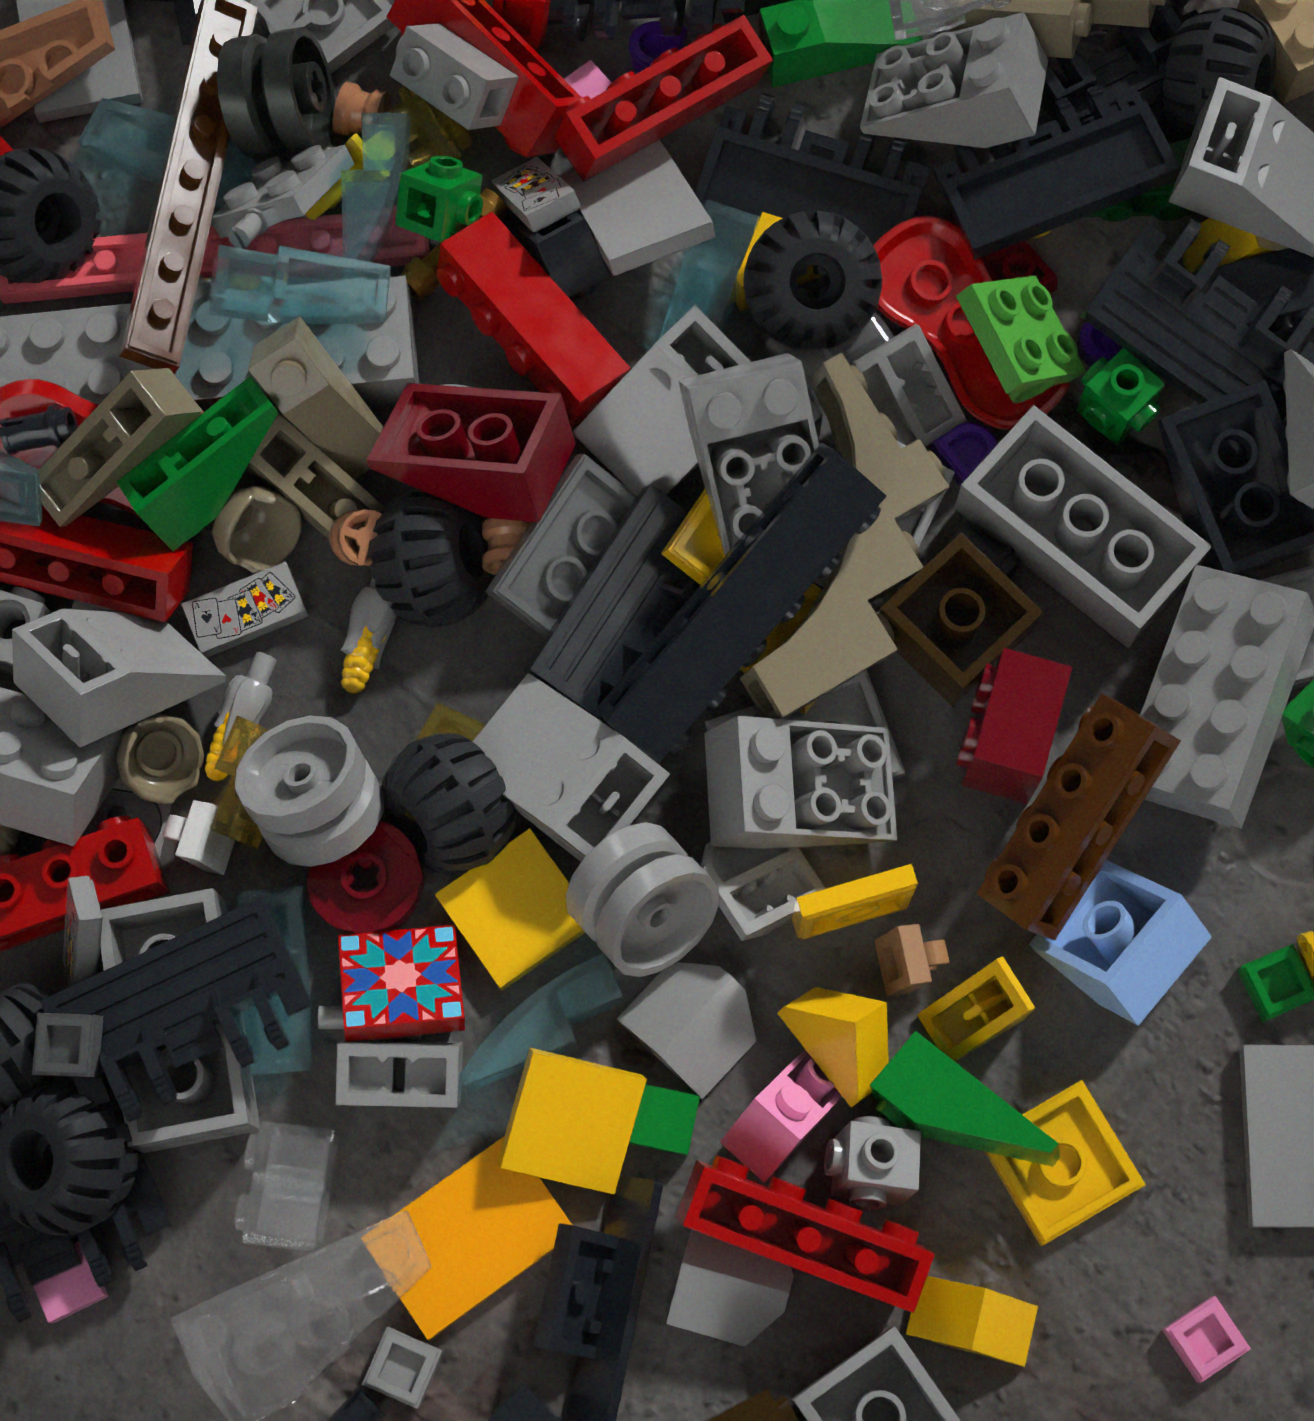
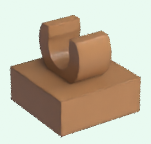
[874,924,950,997]

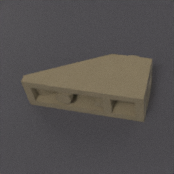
[248,316,383,479]
[26,368,203,527]
[245,414,384,567]

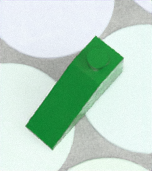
[759,0,923,88]
[116,376,279,552]
[870,1031,1060,1167]

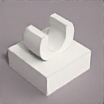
[162,800,241,875]

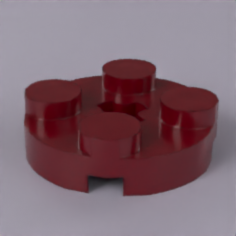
[307,821,425,934]

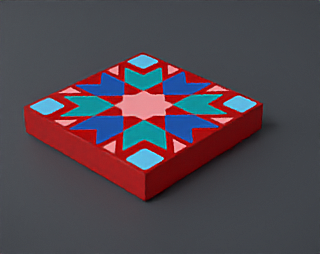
[338,924,465,1042]

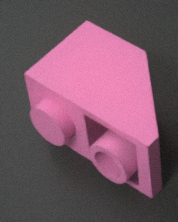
[720,1050,842,1183]

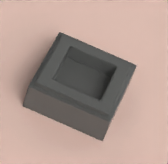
[32,1013,104,1078]

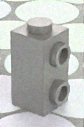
[390,23,519,130]

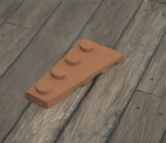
[0,0,115,128]

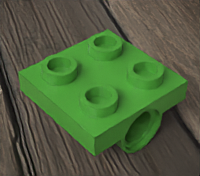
[956,276,1086,403]

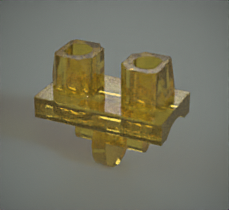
[379,86,473,170]

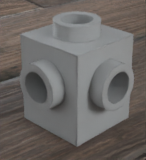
[824,1116,921,1210]

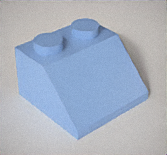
[1029,860,1212,1026]

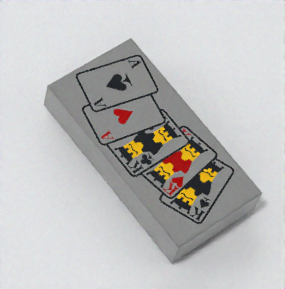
[490,157,581,232]
[181,562,308,658]
[63,876,103,987]

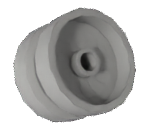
[235,715,385,867]
[565,822,720,977]

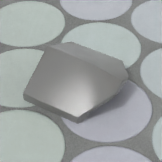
[852,324,967,447]
[701,842,826,941]
[617,962,756,1101]
[666,1229,794,1347]

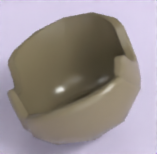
[211,485,302,574]
[115,714,204,804]

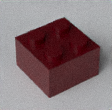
[956,648,1072,804]

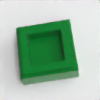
[1236,943,1314,1023]
[629,1084,700,1157]

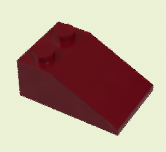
[366,383,576,523]

